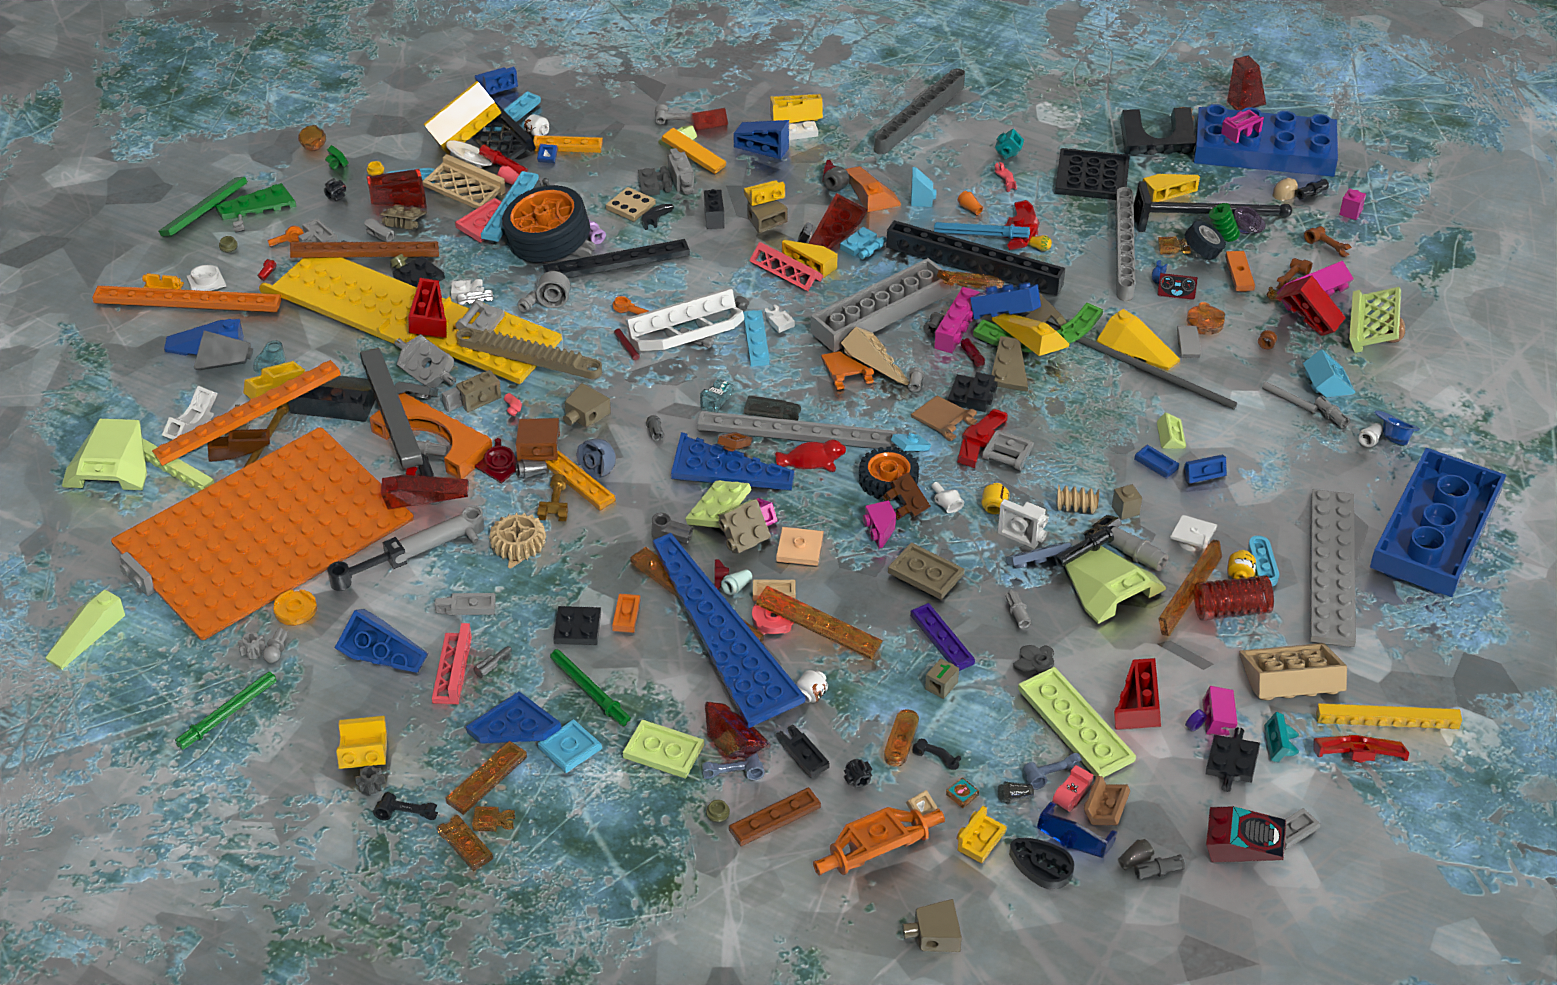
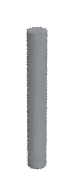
[1262,381,1317,413]

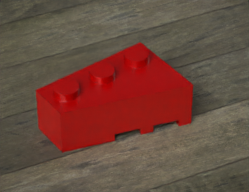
[1276,275,1346,336]
[408,278,447,338]

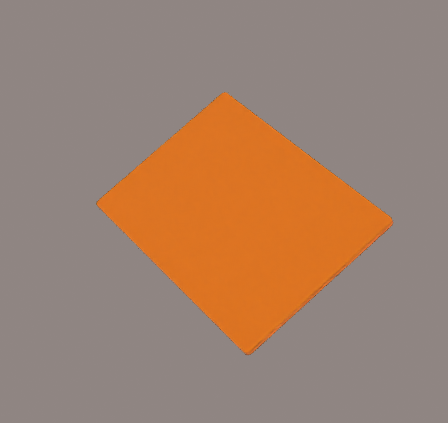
[111,427,414,640]

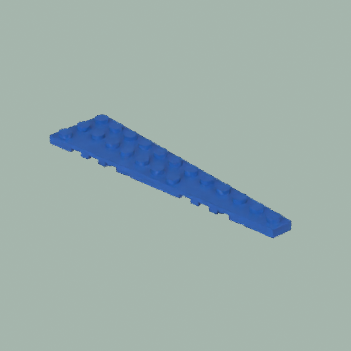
[653,533,806,728]

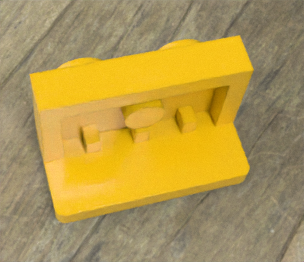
[744,180,785,206]
[956,806,1007,864]

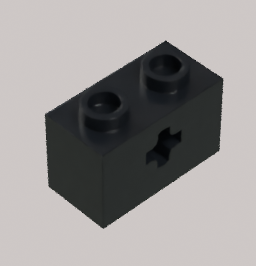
[704,189,724,229]

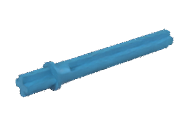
[934,222,1030,239]

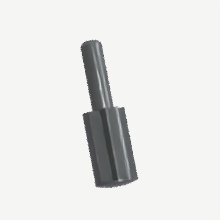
[473,646,512,678]

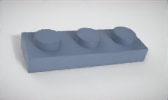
[1005,542,1071,569]

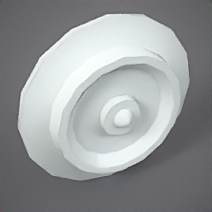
[446,140,493,168]

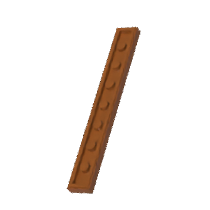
[290,241,439,258]

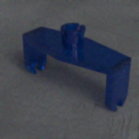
[1037,802,1118,858]

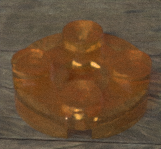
[1186,302,1225,335]

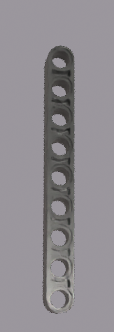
[874,68,965,154]
[360,348,423,469]

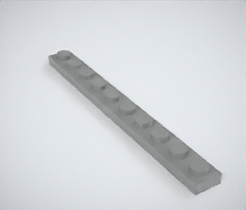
[697,411,897,450]

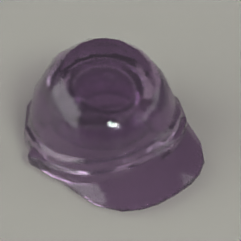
[1233,206,1266,234]

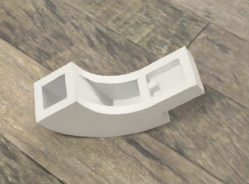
[162,386,218,440]

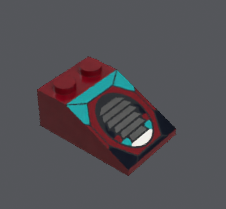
[1206,806,1286,863]

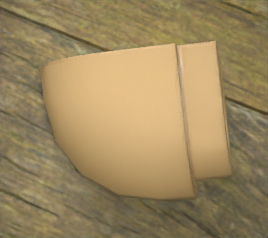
[1273,178,1298,201]

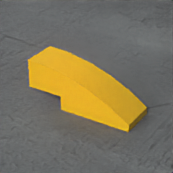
[243,361,305,399]

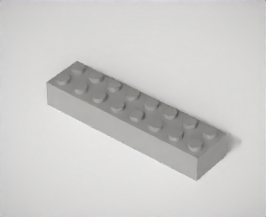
[811,258,952,352]

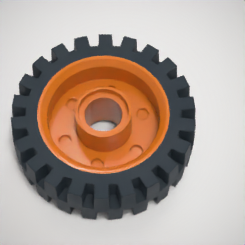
[859,447,919,501]

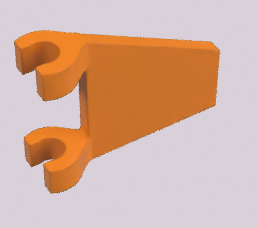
[821,351,874,390]

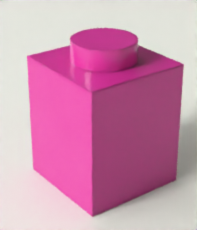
[1339,188,1366,220]

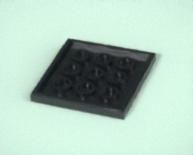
[1055,148,1130,200]

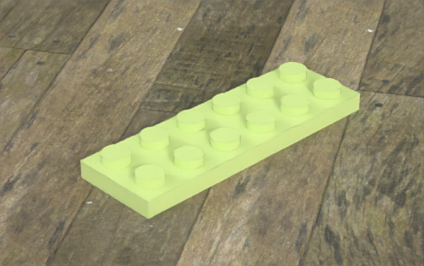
[1018,667,1136,778]

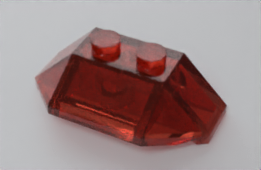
[705,701,771,759]

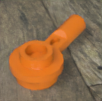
[268,226,304,247]
[612,296,649,315]

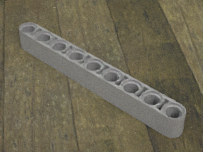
[1115,187,1135,301]

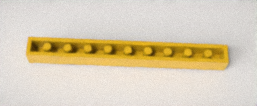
[1316,703,1462,729]

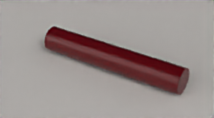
[614,329,640,361]

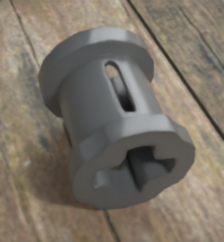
[923,312,944,337]

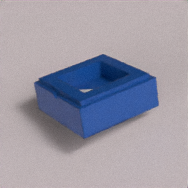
[537,144,558,163]

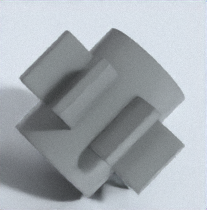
[238,632,266,659]

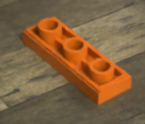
[1225,251,1255,292]

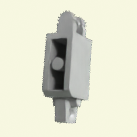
[668,148,694,195]

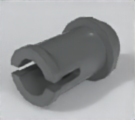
[646,415,664,441]

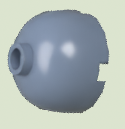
[576,438,616,480]

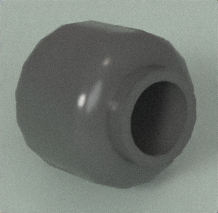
[824,166,849,192]

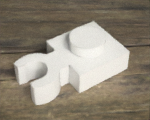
[765,305,795,333]

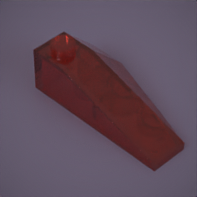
[381,474,469,510]

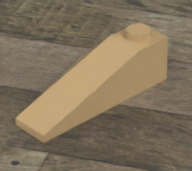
[841,327,909,385]

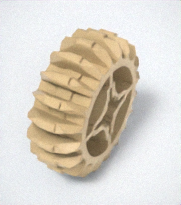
[489,512,546,562]

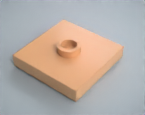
[776,527,824,566]

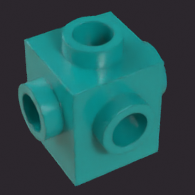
[995,128,1024,159]

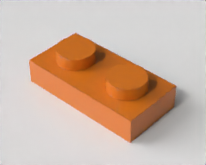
[612,594,641,633]

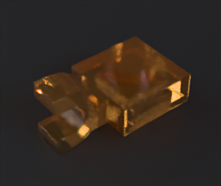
[1158,236,1191,254]

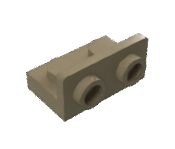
[456,370,501,413]

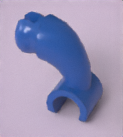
[1152,260,1167,284]

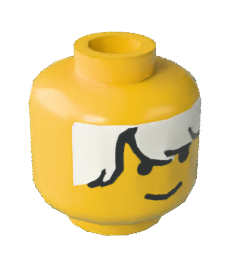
[1227,550,1256,582]

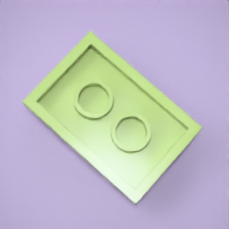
[685,480,752,528]
[623,720,704,779]

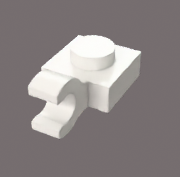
[451,279,484,299]

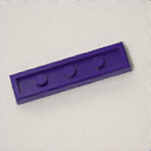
[910,603,975,671]

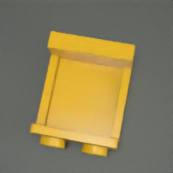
[336,716,387,769]

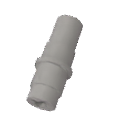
[1109,526,1168,571]

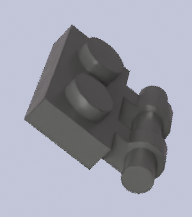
[638,166,673,196]

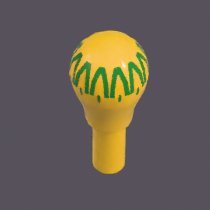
[1028,235,1052,251]

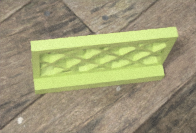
[1349,287,1401,353]

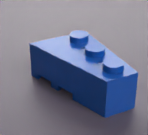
[970,282,1041,320]

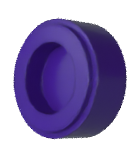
[1185,709,1207,732]

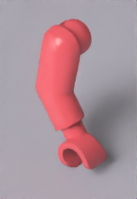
[995,162,1017,192]

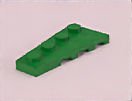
[215,183,296,220]

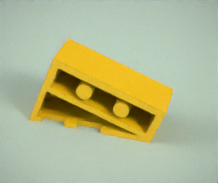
[770,94,823,123]

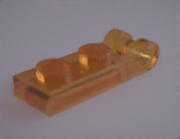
[437,815,493,872]

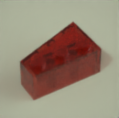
[1227,55,1266,111]
[367,169,427,209]

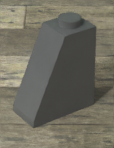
[194,330,253,370]

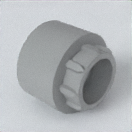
[536,271,570,308]

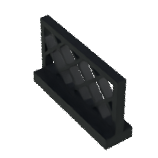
[471,101,536,167]

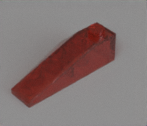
[808,193,868,250]

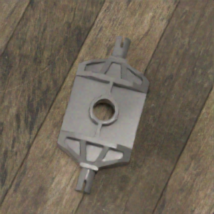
[395,334,456,388]

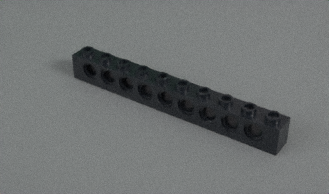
[886,220,1065,296]

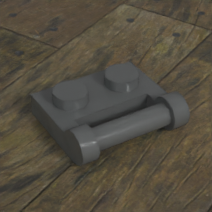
[395,382,439,399]

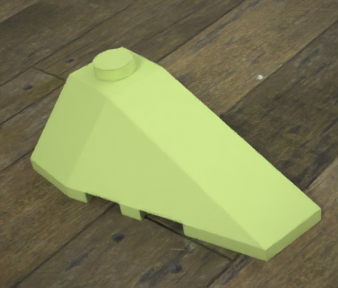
[45,589,126,670]

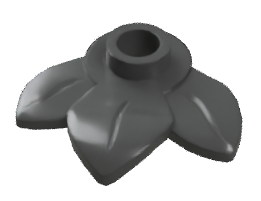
[1013,645,1054,673]

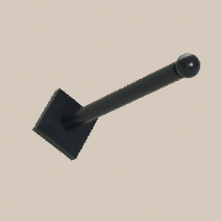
[1133,181,1292,232]

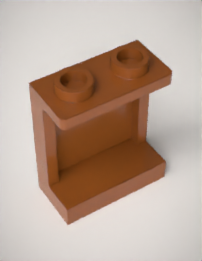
[516,418,560,461]

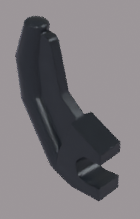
[642,204,674,230]

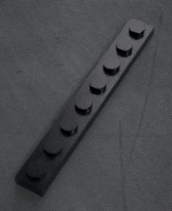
[543,239,690,278]

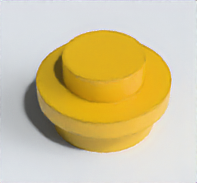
[367,161,384,177]

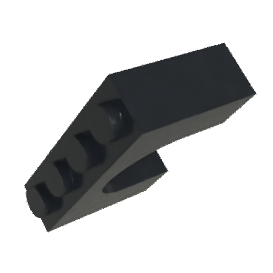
[1120,107,1196,156]

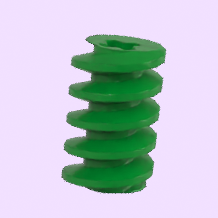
[1209,203,1240,242]

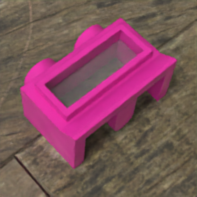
[1221,110,1264,143]

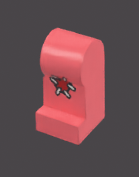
[1052,765,1093,812]

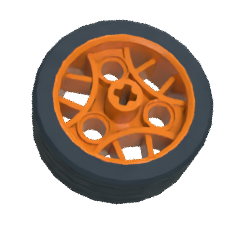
[502,185,590,262]

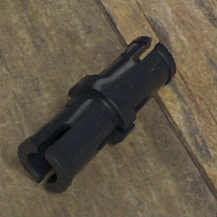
[1296,179,1329,200]

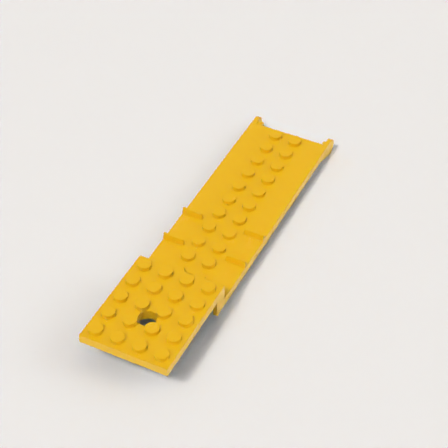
[259,257,562,384]

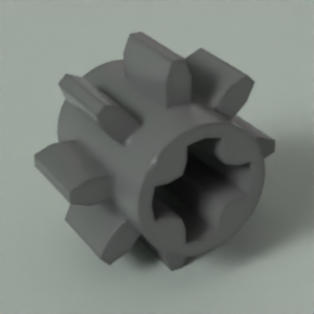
[355,766,386,795]

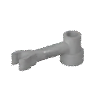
[655,104,699,125]

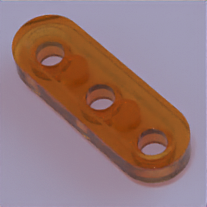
[884,709,919,767]

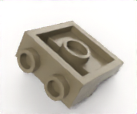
[718,499,771,553]

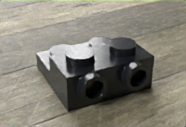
[947,372,998,412]

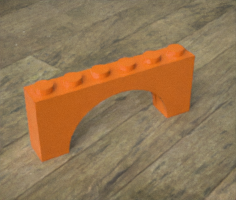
[369,393,492,480]

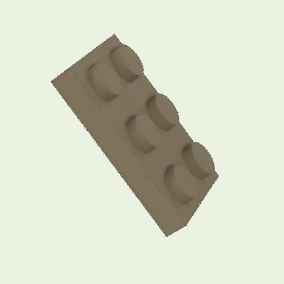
[888,542,964,600]

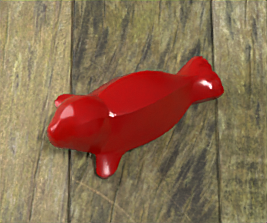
[775,439,846,472]

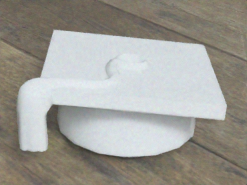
[186,265,226,291]
[1170,515,1217,558]

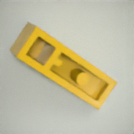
[1143,174,1200,202]
[782,240,838,278]

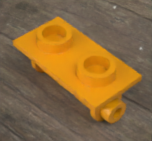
[142,273,184,290]

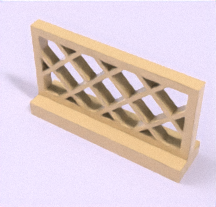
[422,154,505,209]

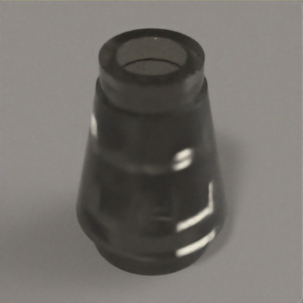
[997,781,1034,805]
[1117,839,1154,870]

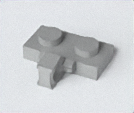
[298,219,338,242]

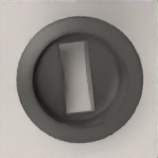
[735,296,749,312]

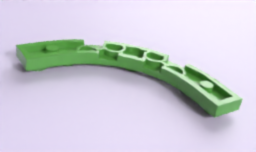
[973,302,1103,352]

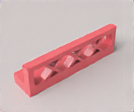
[749,242,824,291]
[432,623,472,704]

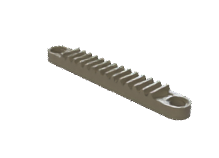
[457,327,602,379]

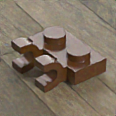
[882,472,931,521]

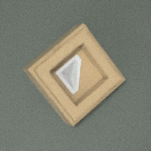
[906,790,938,816]

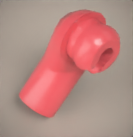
[504,393,522,416]

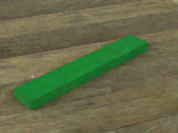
[158,177,248,237]

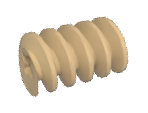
[1056,485,1100,514]

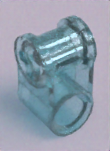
[253,340,286,373]

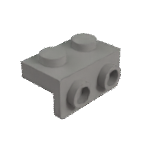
[120,552,156,596]

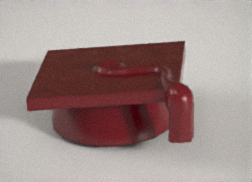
[475,438,518,484]

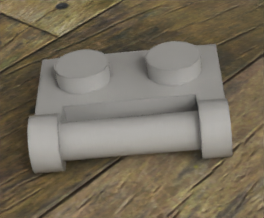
[456,299,505,333]
[982,430,1034,471]

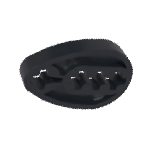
[1009,838,1074,889]

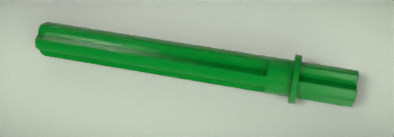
[550,649,631,727]
[175,672,276,750]

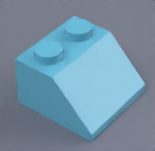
[1303,349,1355,397]

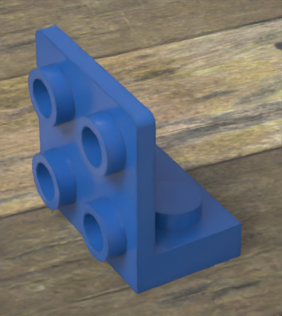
[475,67,518,95]

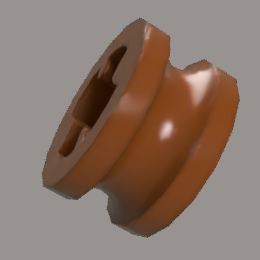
[1258,330,1277,350]

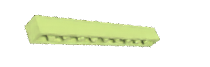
[142,438,215,491]

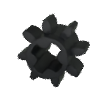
[324,178,346,202]
[844,759,873,788]

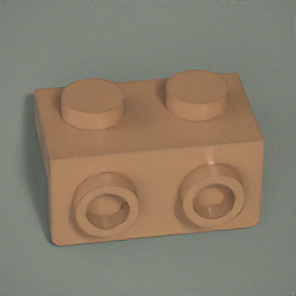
[1084,776,1130,825]

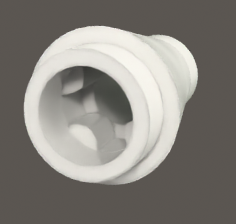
[1359,423,1383,447]

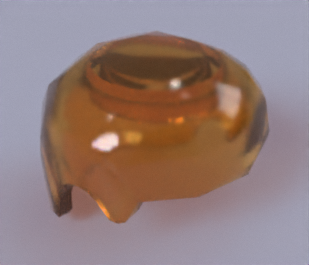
[298,125,326,151]

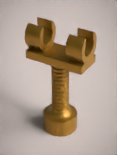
[537,474,568,522]

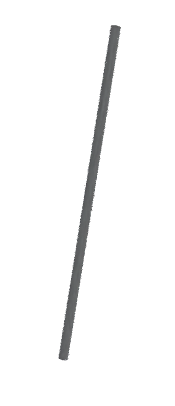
[1014,312,1237,409]

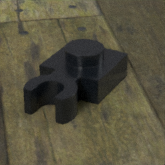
[1083,515,1122,537]

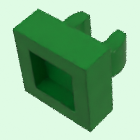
[325,145,349,169]

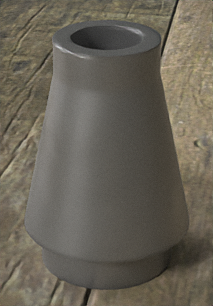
[516,459,547,479]

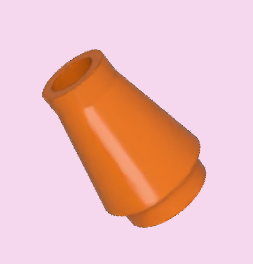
[957,191,983,215]

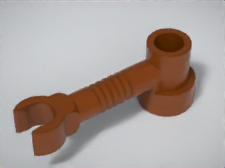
[1304,226,1352,257]
[1276,258,1313,289]

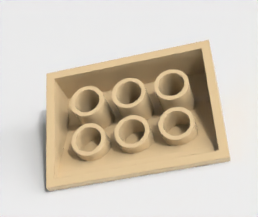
[1239,643,1347,700]

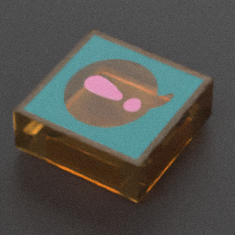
[946,777,979,808]

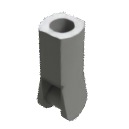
[364,219,395,242]

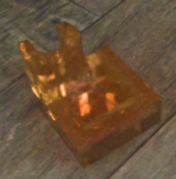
[472,806,515,832]

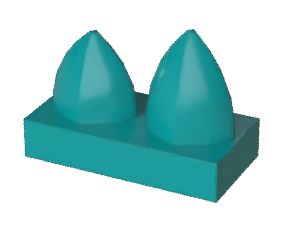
[1264,712,1299,763]

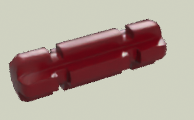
[961,338,985,367]

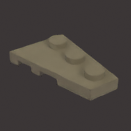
[991,336,1028,392]

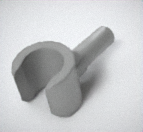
[232,214,245,233]

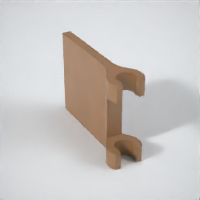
[911,396,977,441]

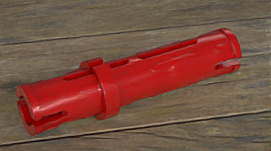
[479,145,528,174]

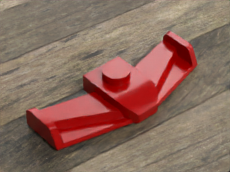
[1007,200,1039,250]
[957,409,1008,468]
[1313,735,1409,763]

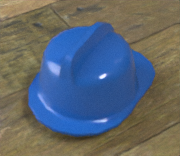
[1374,410,1420,446]

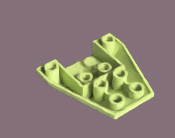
[62,419,147,490]
[1065,546,1166,624]

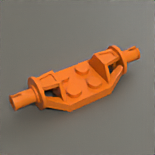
[813,807,945,876]

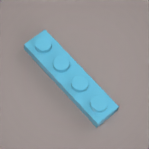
[486,91,541,131]
[743,310,770,366]

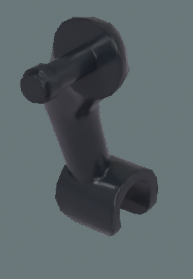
[912,738,961,770]

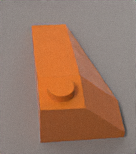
[846,166,901,212]

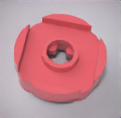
[752,596,795,634]

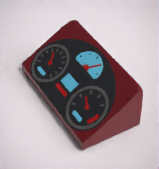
[1158,273,1198,300]

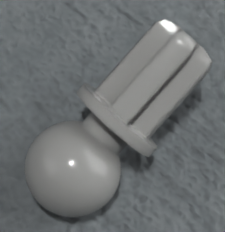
[263,627,288,663]

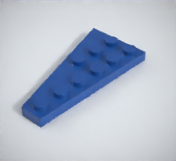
[671,432,794,490]

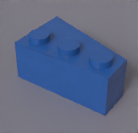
[733,120,789,159]

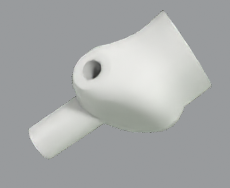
[932,482,964,513]

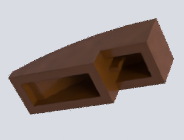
[208,429,270,462]

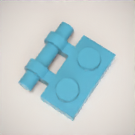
[840,227,886,259]

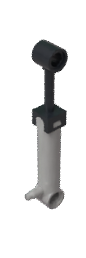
[327,506,485,591]

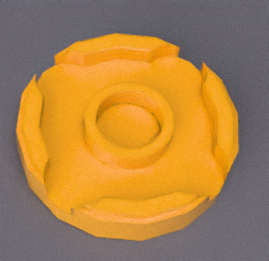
[273,589,317,626]

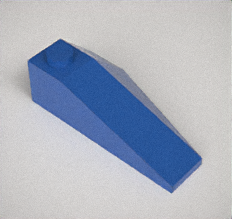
[164,319,244,356]
[335,609,429,673]

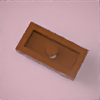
[717,432,752,451]

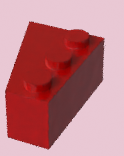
[1114,658,1161,730]

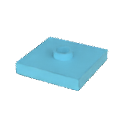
[538,719,602,773]

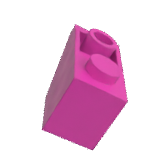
[863,500,896,548]

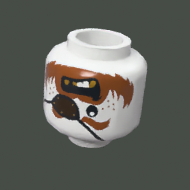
[524,114,549,137]
[796,670,828,703]

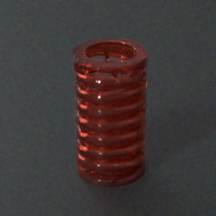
[1194,575,1274,621]

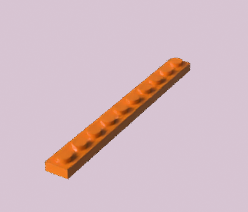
[92,286,282,312]
[152,360,341,466]

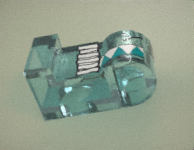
[700,378,734,412]

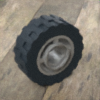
[1184,220,1226,259]

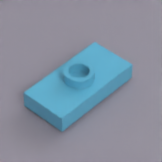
[891,433,931,451]

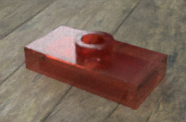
[691,108,728,131]

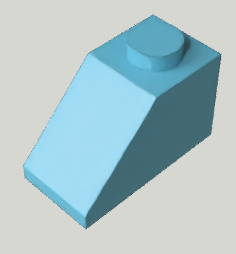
[911,167,936,207]

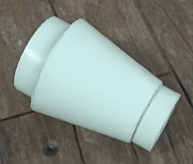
[721,569,752,595]

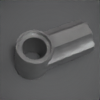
[651,513,693,544]

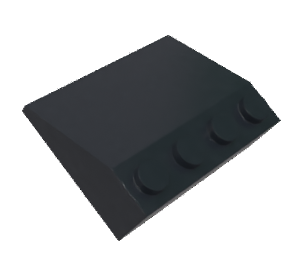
[288,376,376,422]

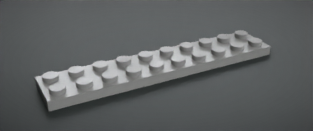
[1310,489,1356,647]

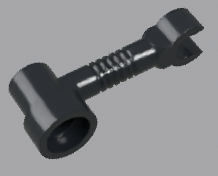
[373,792,438,821]

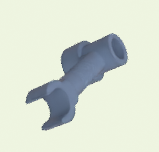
[702,753,765,780]
[1023,753,1082,790]

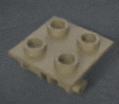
[380,205,427,230]

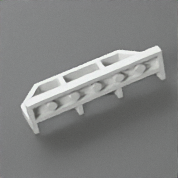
[625,288,744,351]

